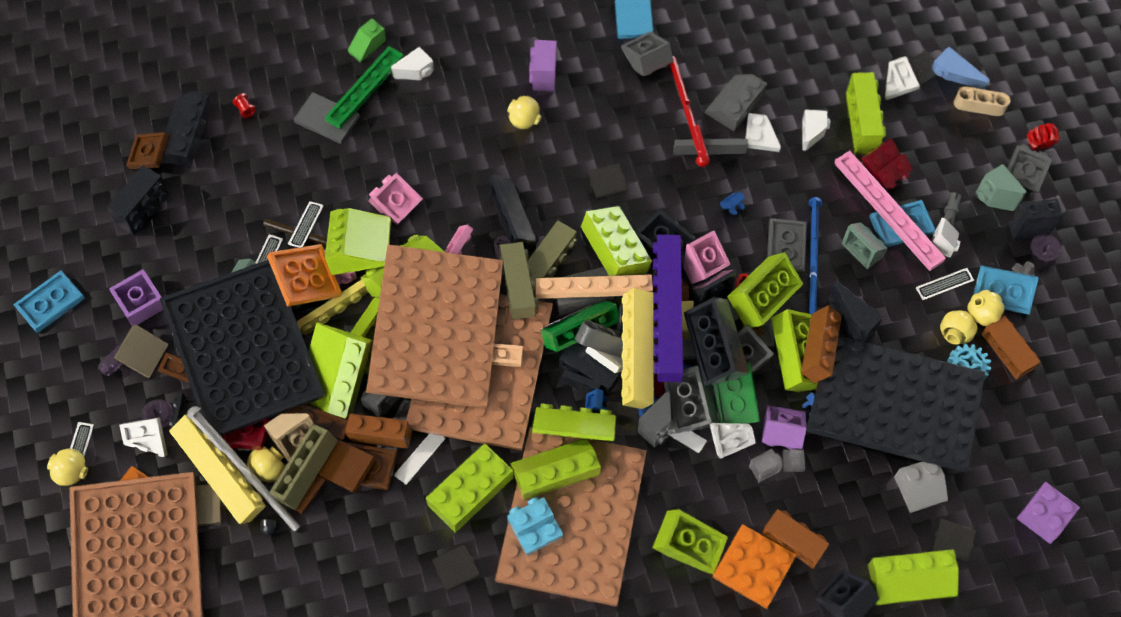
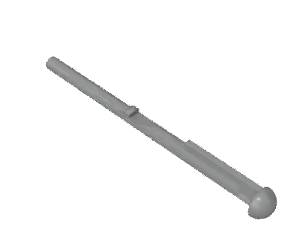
[187,406,300,532]

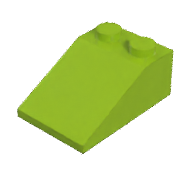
[653,510,728,574]

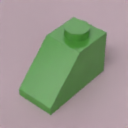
[348,19,386,62]

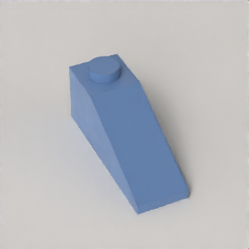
[932,47,990,90]

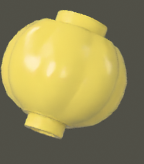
[507,96,542,129]
[967,290,1005,326]
[940,310,977,345]
[248,446,285,483]
[47,448,88,486]

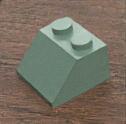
[976,164,1026,211]
[842,223,887,269]

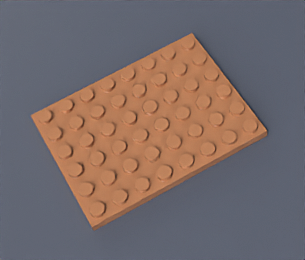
[366,245,503,408]
[406,294,553,451]
[495,427,647,606]
[70,472,203,617]

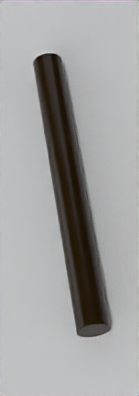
[264,219,327,246]

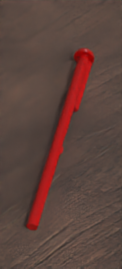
[670,56,710,167]

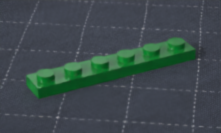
[325,46,404,129]

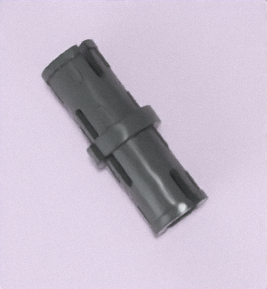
[944,193,962,227]

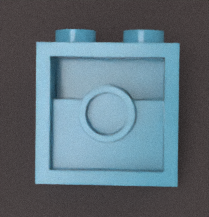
[507,497,563,555]

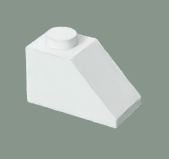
[391,47,434,80]
[802,110,830,151]
[931,218,960,257]

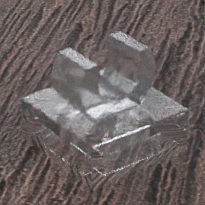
[1012,261,1034,276]
[783,450,805,471]

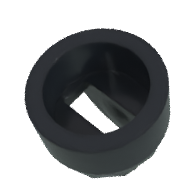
[260,519,277,535]

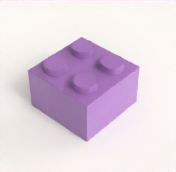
[529,40,557,91]
[109,269,163,326]
[1016,482,1080,544]

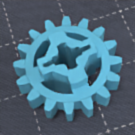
[947,344,991,379]

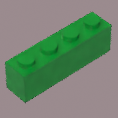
[540,300,619,352]

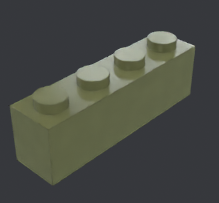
[527,221,578,296]
[500,242,538,319]
[269,424,338,510]

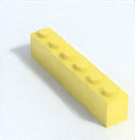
[621,288,654,409]
[169,415,266,524]

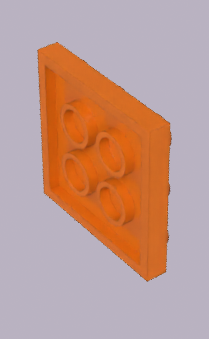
[267,244,342,306]
[713,524,796,609]

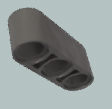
[575,320,623,358]

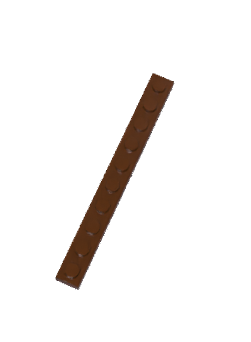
[158,353,348,441]

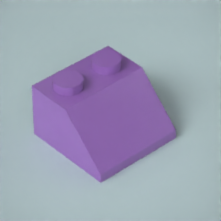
[762,405,807,450]

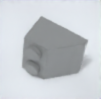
[894,462,948,513]

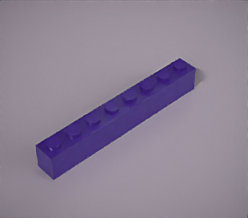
[653,235,683,382]

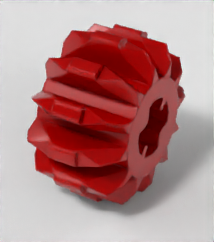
[1027,123,1060,151]

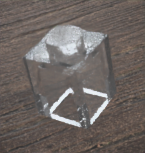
[749,449,783,483]

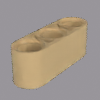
[954,87,1010,116]

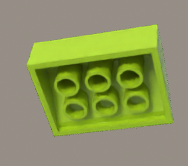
[325,208,391,275]
[308,322,373,419]
[532,404,616,441]

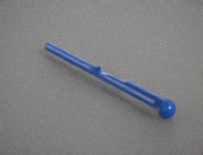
[808,197,823,314]

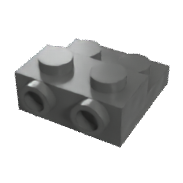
[1007,145,1052,193]

